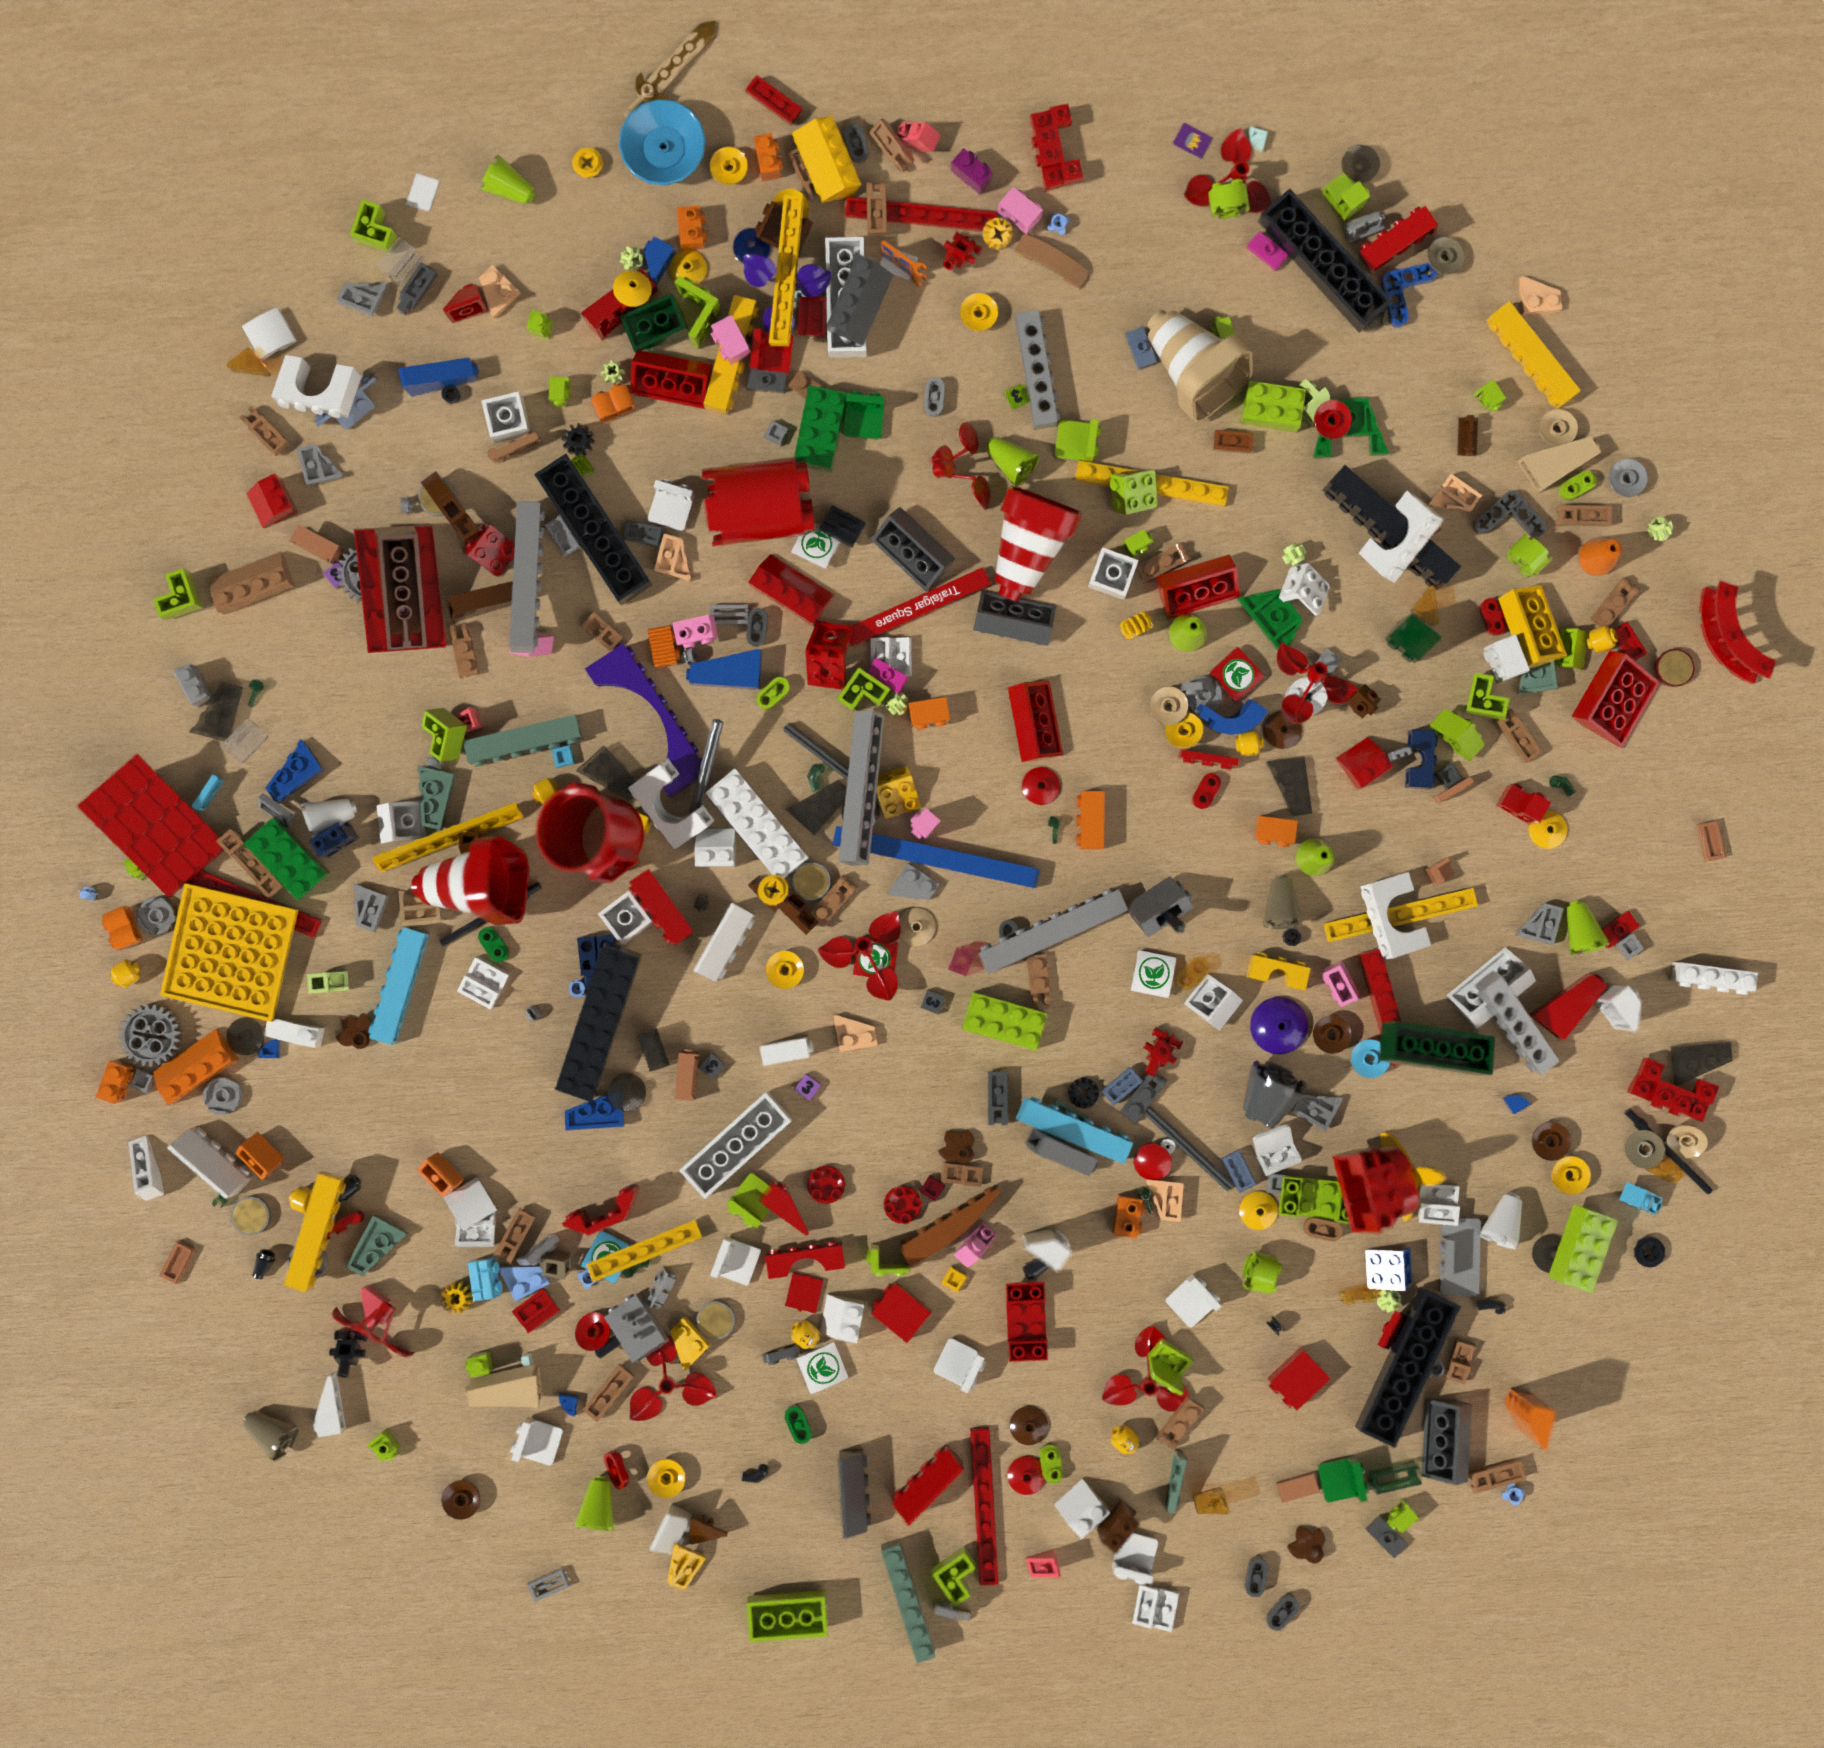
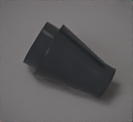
[252,1249,275,1280]
[1022,1259,1051,1281]

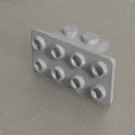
[1438,1218,1481,1296]

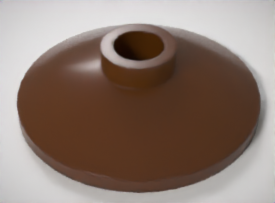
[1263,711,1302,749]
[1313,1015,1352,1054]
[1532,1122,1571,1161]
[1010,1406,1048,1445]
[441,1480,480,1520]

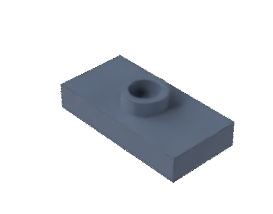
[1125,326,1157,370]
[1101,1066,1143,1106]
[1221,1149,1256,1193]

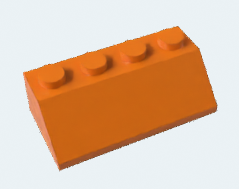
[153,1028,239,1105]
[1505,1388,1556,1450]

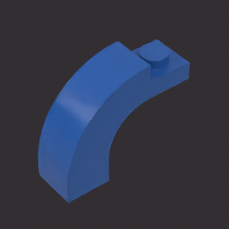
[1196,699,1268,735]

